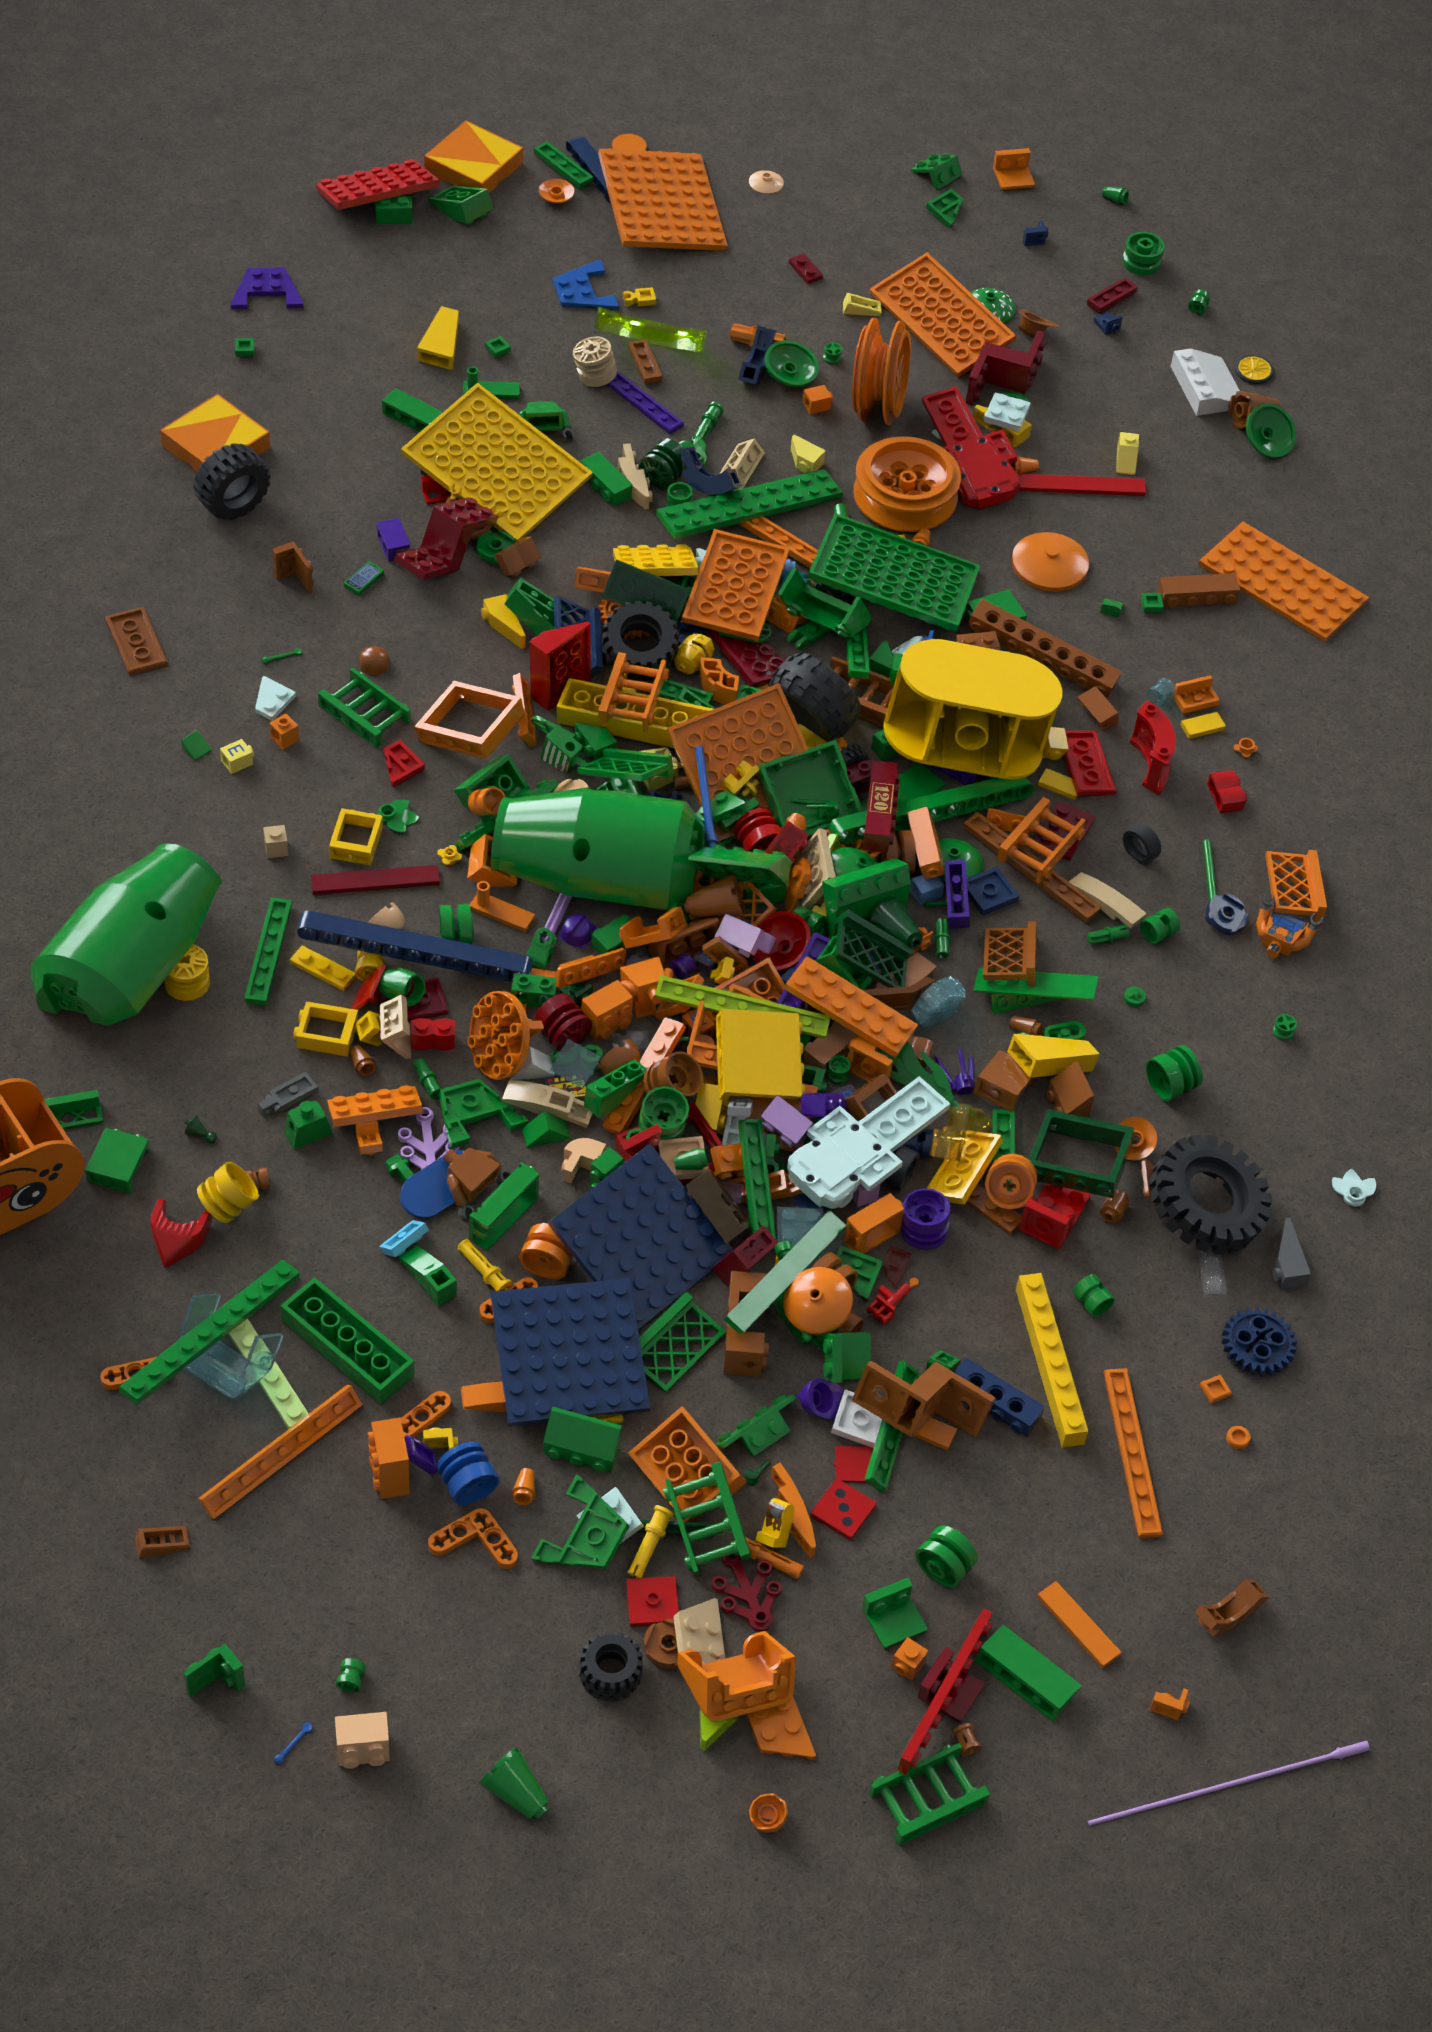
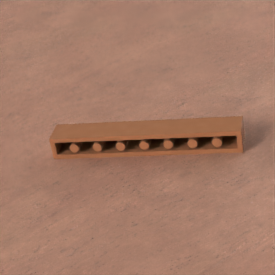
[803,952,937,1074]

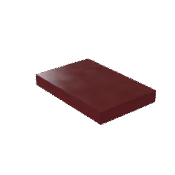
[376,977,448,1022]

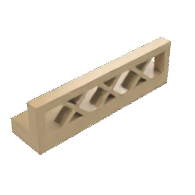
[711,438,765,495]

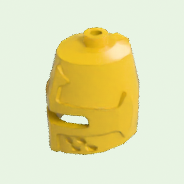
[674,634,714,675]

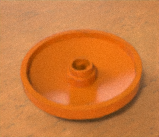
[1012,532,1089,592]

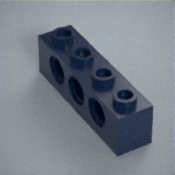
[954,1358,1045,1437]

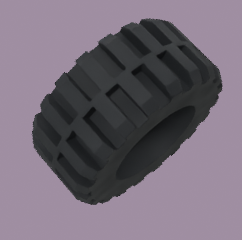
[193,443,271,520]
[602,601,679,681]

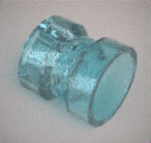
[1147,678,1175,706]

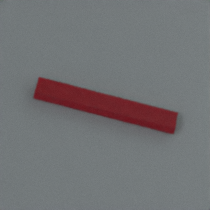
[311,865,440,895]

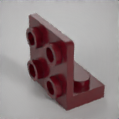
[917,1646,985,1723]

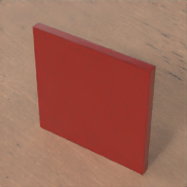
[351,964,386,1010]

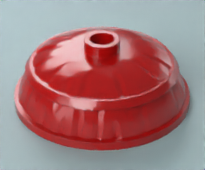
[752,911,811,971]

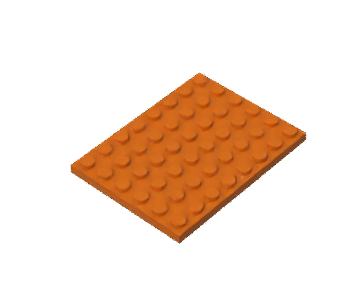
[598,148,728,251]

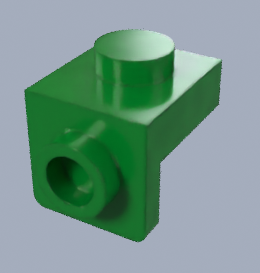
[802,1065,827,1093]

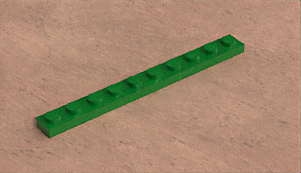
[119,1260,300,1406]

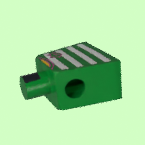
[540,725,588,774]

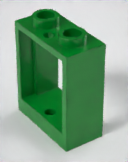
[816,931,872,990]

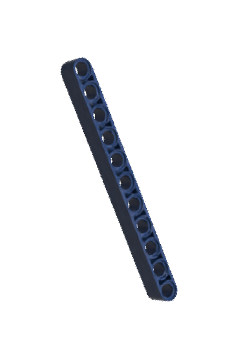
[297,911,533,983]

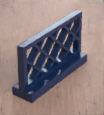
[554,595,602,678]

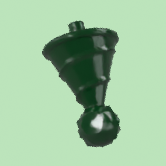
[184,1115,218,1144]

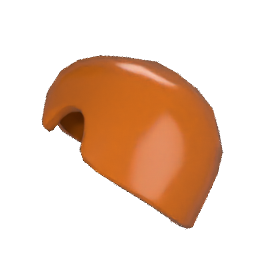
[749,1793,788,1833]

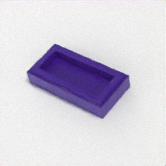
[404,1434,438,1474]

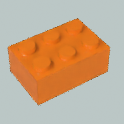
[368,1417,410,1499]

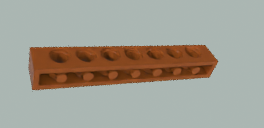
[968,599,1122,698]

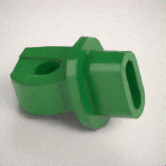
[385,1154,414,1184]

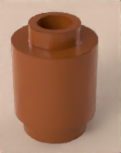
[1100,1190,1129,1223]

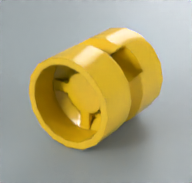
[355,951,385,981]

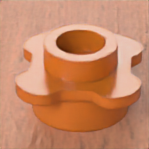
[1234,738,1258,758]

